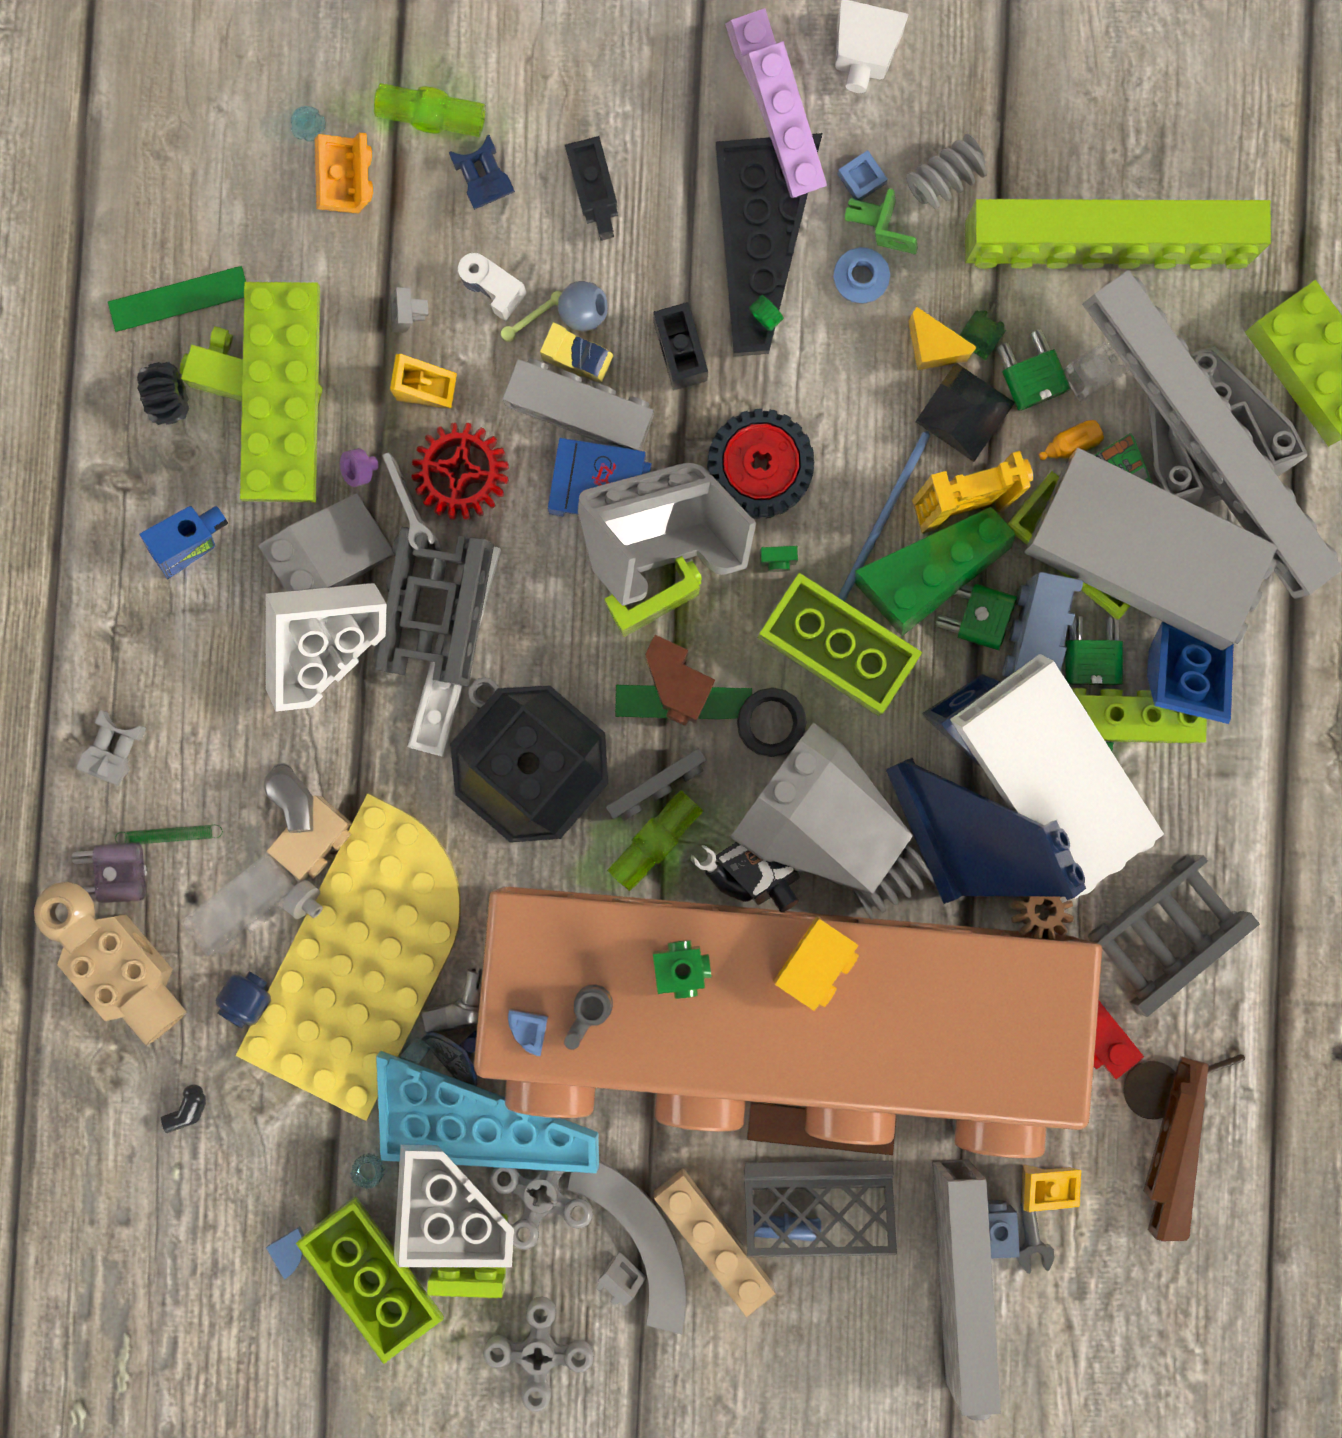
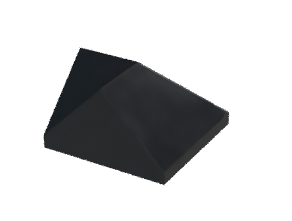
[915,362,1015,462]

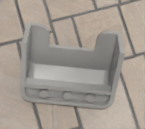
[578,463,756,606]

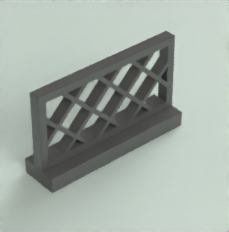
[744,1161,897,1258]

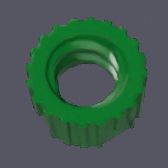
[749,295,784,331]

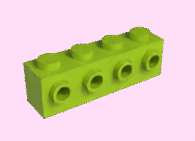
[1071,688,1207,744]

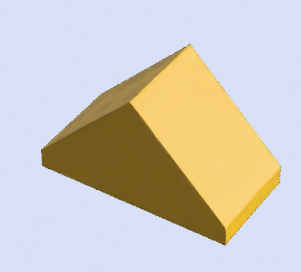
[908,307,976,370]
[390,354,457,409]

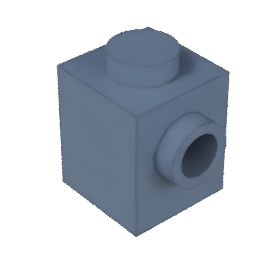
[988,1200,1020,1259]

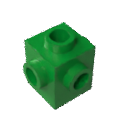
[653,940,712,999]

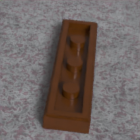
[747,1102,897,1156]

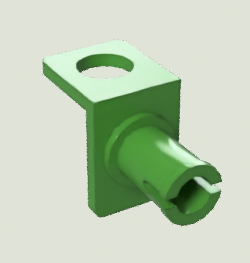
[845,188,918,254]

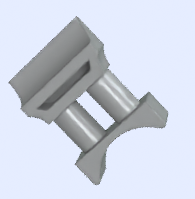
[76,710,146,786]

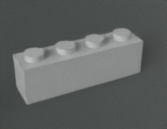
[502,358,654,451]

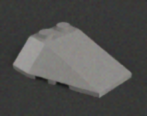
[730,723,912,895]

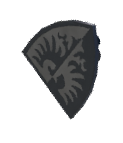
[421,1029,478,1086]

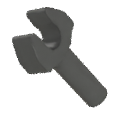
[1016,1203,1055,1274]

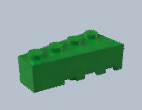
[855,507,1015,636]

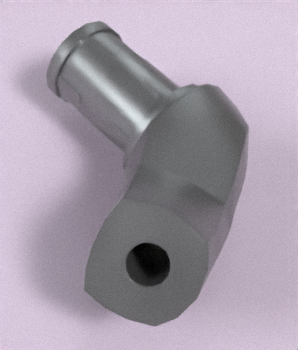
[264,763,313,833]
[422,967,483,1033]

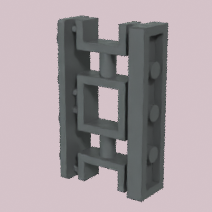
[373,527,494,687]

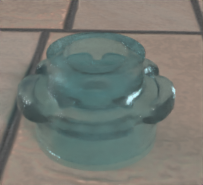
[291,106,326,142]

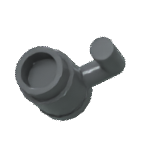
[564,984,613,1050]

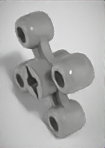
[490,1167,593,1250]
[483,1296,594,1412]

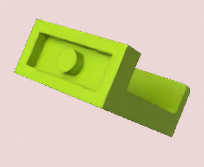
[604,556,702,637]

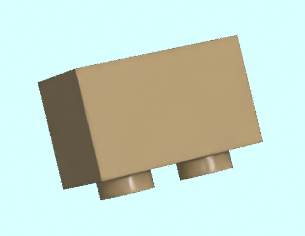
[266,795,352,880]

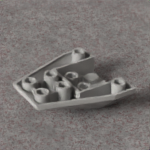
[1148,346,1308,507]

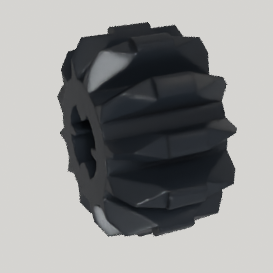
[137,362,189,425]

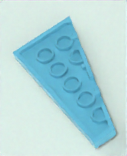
[376,1051,599,1173]

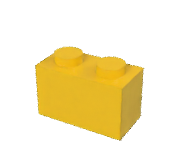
[773,917,859,1011]

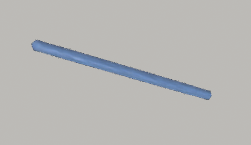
[838,431,931,602]

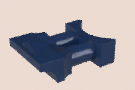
[449,135,515,210]

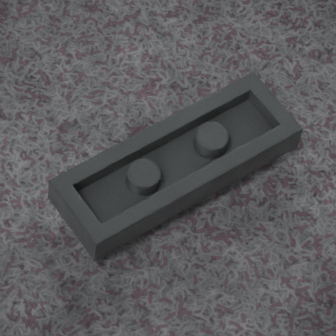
[606,748,706,821]

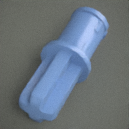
[754,1213,821,1243]

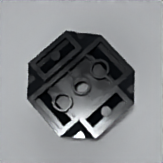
[450,686,609,843]

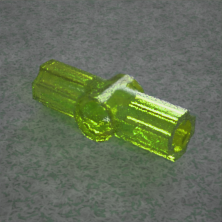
[374,83,486,137]
[607,790,703,891]

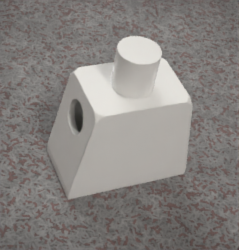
[835,0,908,93]

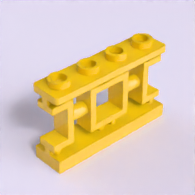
[912,451,1033,534]

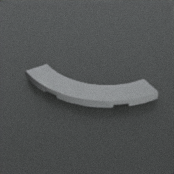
[567,1160,686,1335]

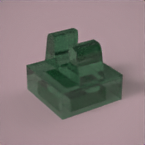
[959,310,1006,360]

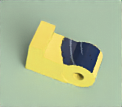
[540,322,614,382]

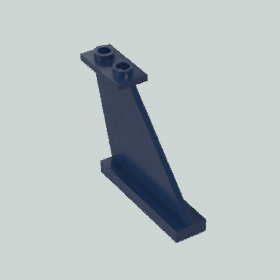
[885,757,1086,904]

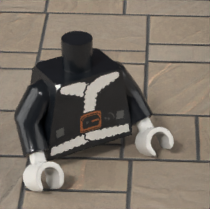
[691,842,800,912]

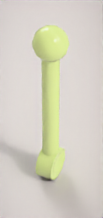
[501,291,562,342]

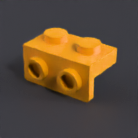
[315,132,373,214]

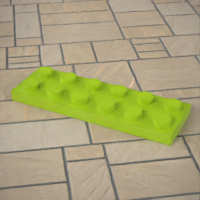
[240,282,320,502]

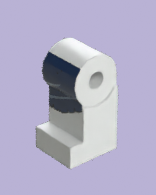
[458,253,526,321]

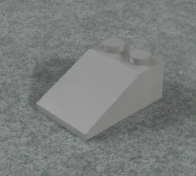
[258,493,394,592]

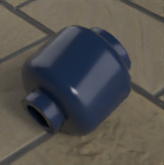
[215,971,271,1029]

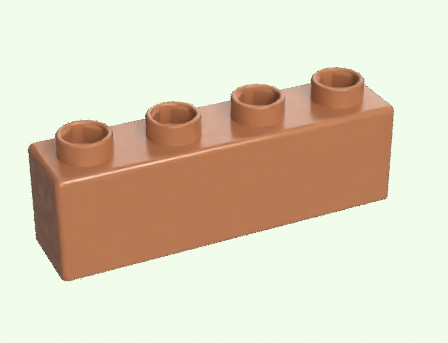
[474,886,1102,1158]

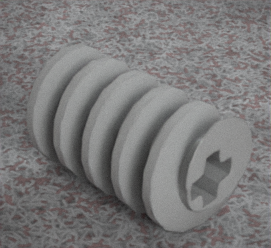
[906,134,987,209]
[853,845,934,920]

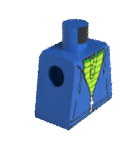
[139,506,228,579]

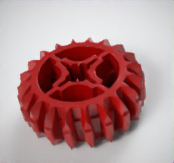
[411,423,509,520]

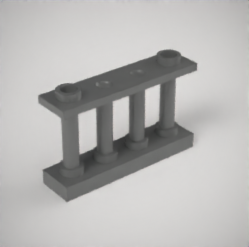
[1088,854,1260,1017]

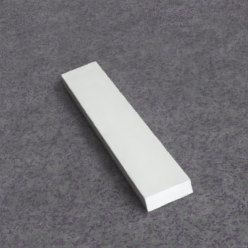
[407,547,501,757]

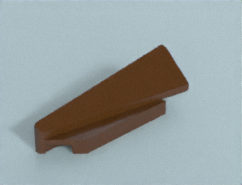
[1143,1056,1209,1242]

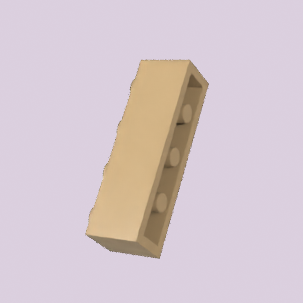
[654,1168,776,1317]

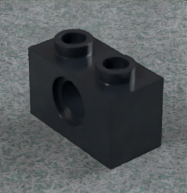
[653,302,708,391]

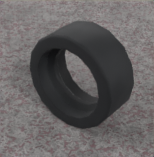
[737,687,807,757]

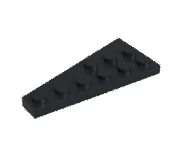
[715,133,823,357]

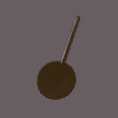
[1123,1054,1245,1120]

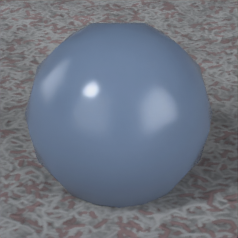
[558,281,608,332]

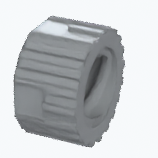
[468,677,499,709]

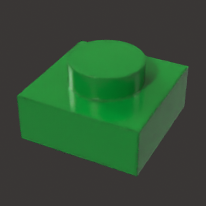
[759,546,798,572]

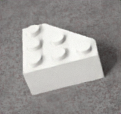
[266,583,387,712]
[394,1145,514,1267]

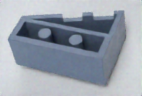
[1002,572,1084,677]

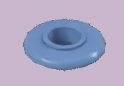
[833,247,890,304]

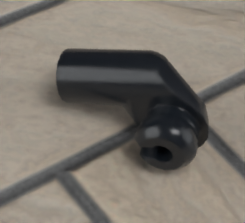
[161,1085,206,1134]

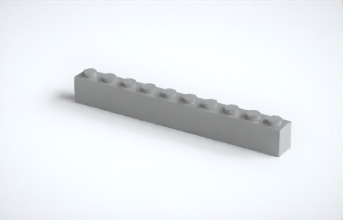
[1082,269,1342,599]

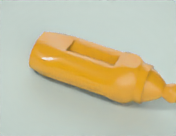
[1039,420,1104,460]

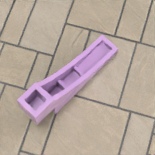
[725,8,827,198]

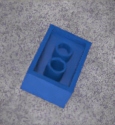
[1147,621,1234,724]

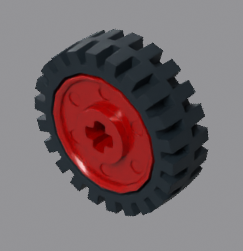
[707,408,815,519]

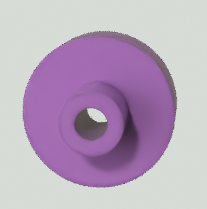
[340,448,378,487]

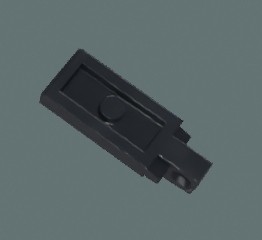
[565,136,618,241]

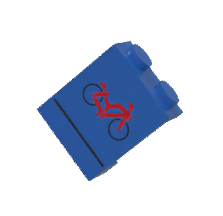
[548,438,652,517]

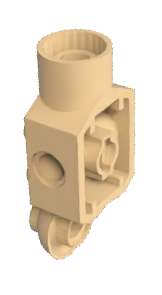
[34,882,187,1046]

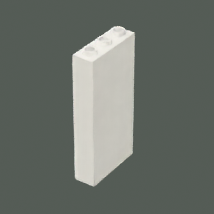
[950,654,1164,899]

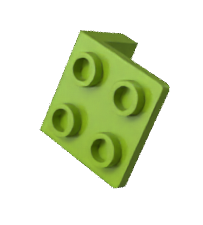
[427,1213,508,1298]

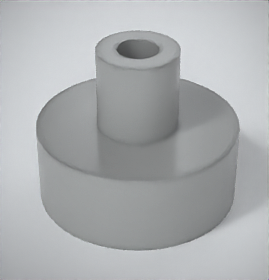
[283,880,323,919]

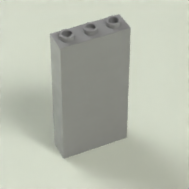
[1024,448,1278,650]
[932,1159,1001,1420]

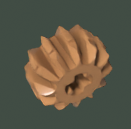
[1011,896,1074,940]

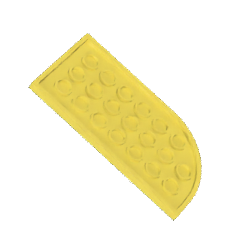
[235,794,461,1121]

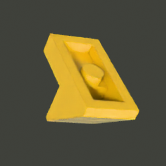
[1021,1165,1081,1212]

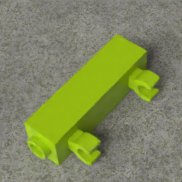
[180,326,323,404]

